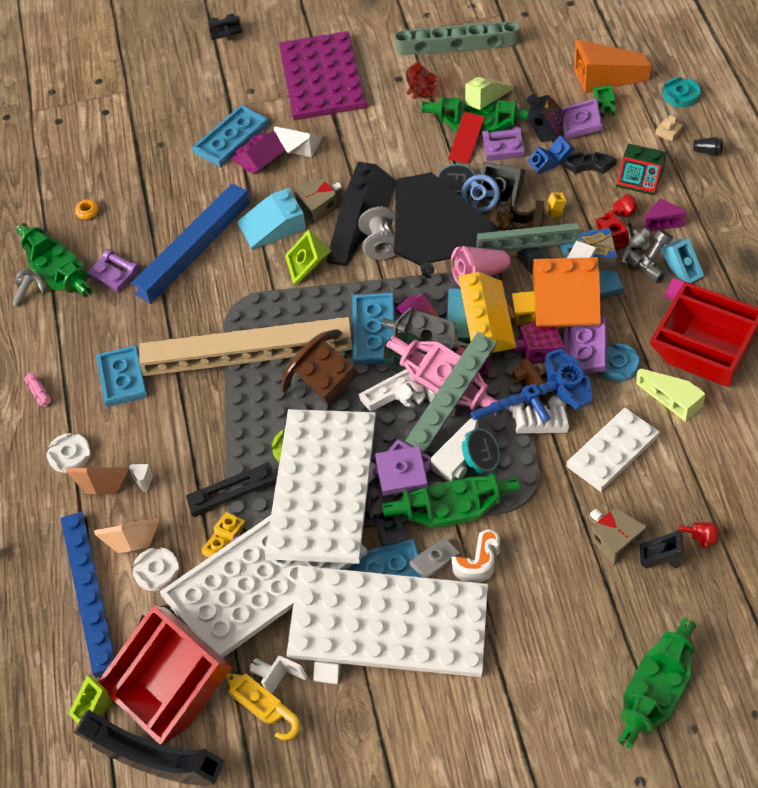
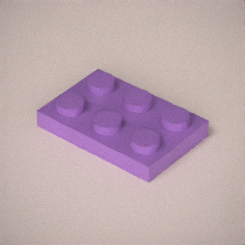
[563,315,607,374]

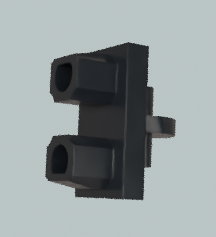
[208,13,242,41]

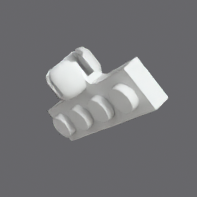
[359,369,425,412]

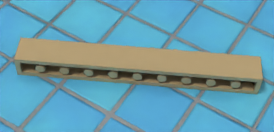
[139,317,353,376]

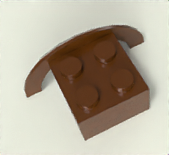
[281,329,359,405]

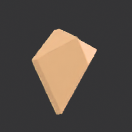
[94,518,159,553]

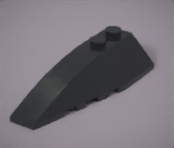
[327,162,396,266]

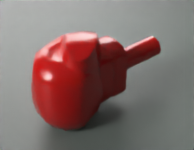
[604,194,638,217]
[678,522,719,548]

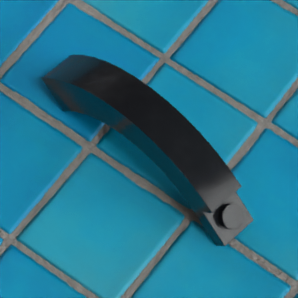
[74,709,225,785]

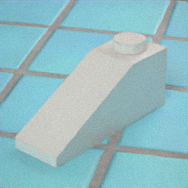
[431,418,478,481]

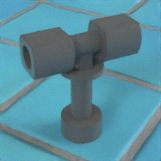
[625,229,673,283]

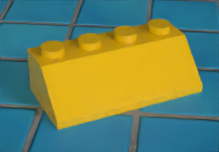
[458,272,516,353]

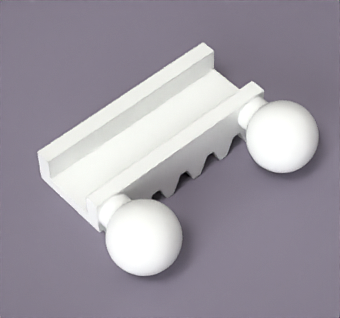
[508,395,569,433]

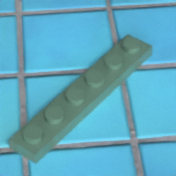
[405,331,497,453]

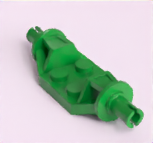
[421,95,529,134]
[16,223,93,298]
[382,473,520,529]
[617,618,696,749]

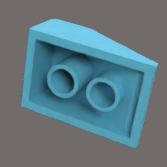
[237,188,306,250]

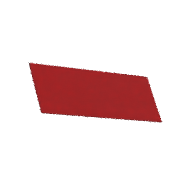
[448,112,485,164]

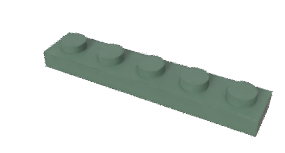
[476,223,579,251]

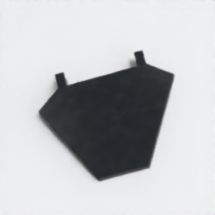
[394,172,499,279]

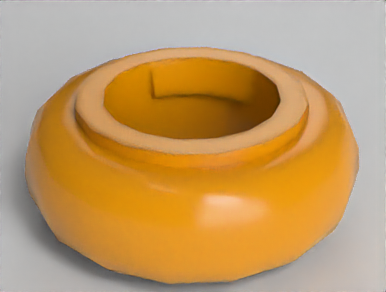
[75,200,99,220]

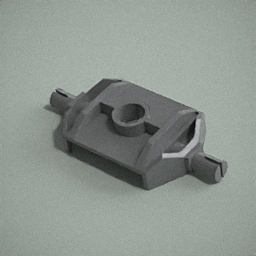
[381,308,469,355]

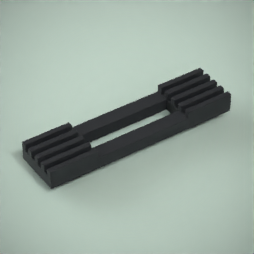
[186,462,276,517]

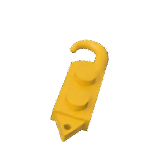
[226,673,301,740]

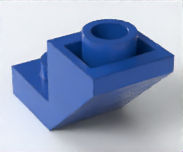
[527,136,574,174]

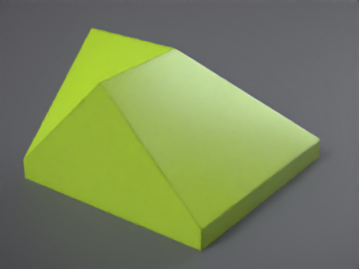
[285,229,331,285]

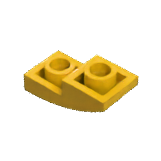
[202,512,245,557]

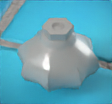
[628,228,651,250]

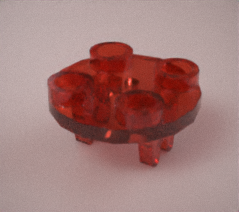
[406,62,437,99]

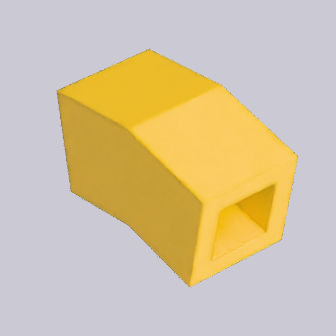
[547,192,567,219]

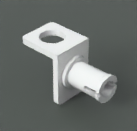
[250,656,307,694]

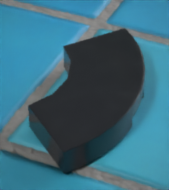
[561,152,617,175]

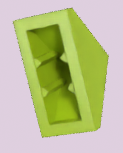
[69,675,113,723]

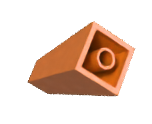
[574,40,652,93]

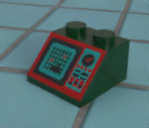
[616,143,667,195]

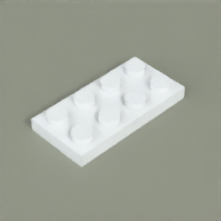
[567,408,659,492]

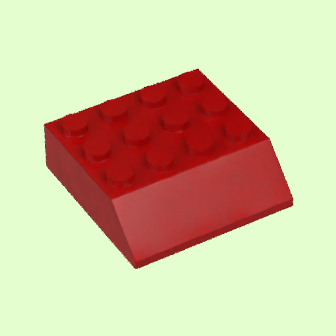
[650,281,758,388]
[98,605,233,745]

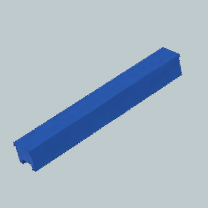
[132,183,250,304]

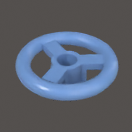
[461,174,500,213]

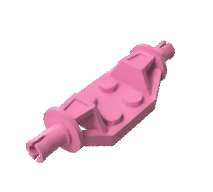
[386,335,499,415]

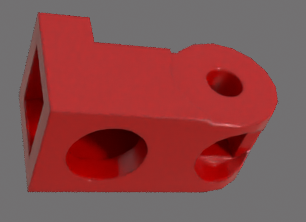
[596,213,629,251]

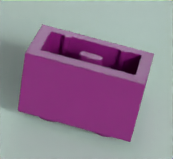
[232,131,286,174]

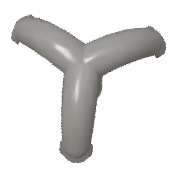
[12,268,45,307]

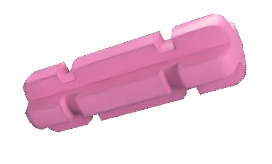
[24,373,51,407]

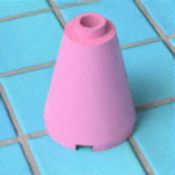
[451,246,511,286]

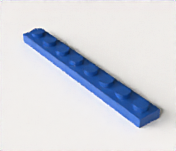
[60,512,115,678]

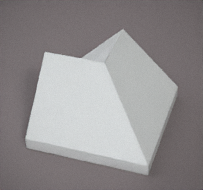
[274,127,322,158]

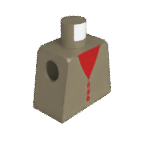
[293,178,343,224]
[588,508,646,565]

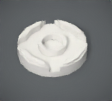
[46,433,91,473]
[133,548,179,591]

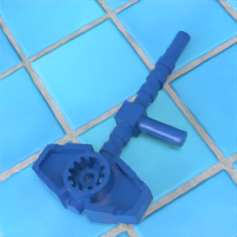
[471,349,593,423]

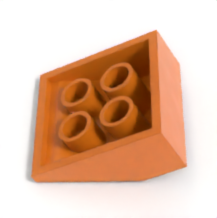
[532,257,601,327]

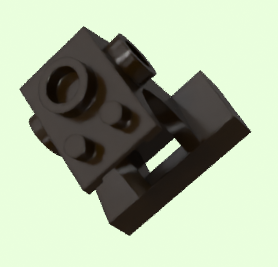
[496,197,544,231]

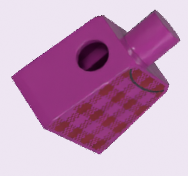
[511,322,564,363]

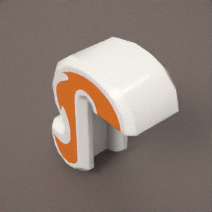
[452,529,500,583]

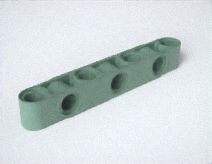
[395,21,519,55]

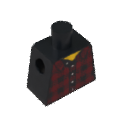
[526,94,565,142]

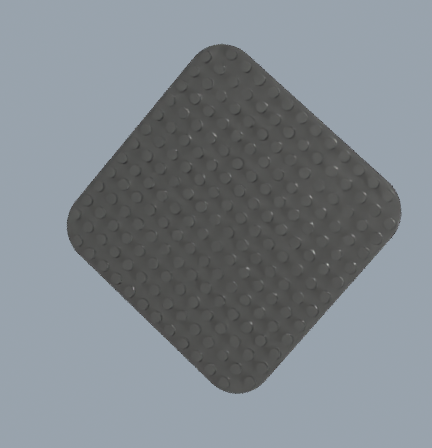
[224,272,539,532]

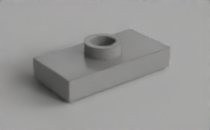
[410,537,460,578]

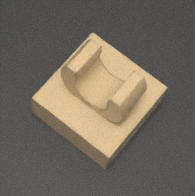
[656,115,682,142]

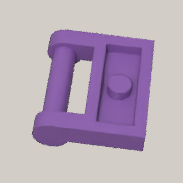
[482,127,525,161]
[87,249,140,293]

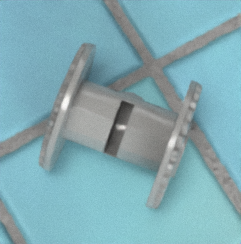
[358,207,396,260]

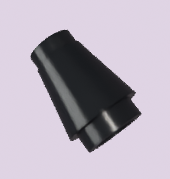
[693,137,723,156]

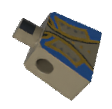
[567,228,617,271]

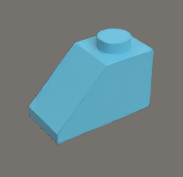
[661,238,704,283]

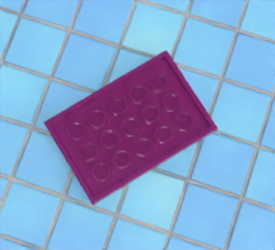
[279,31,366,120]

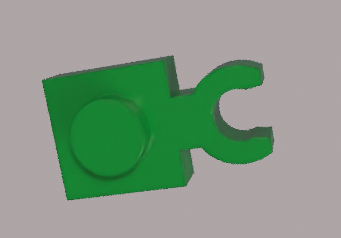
[593,85,615,118]

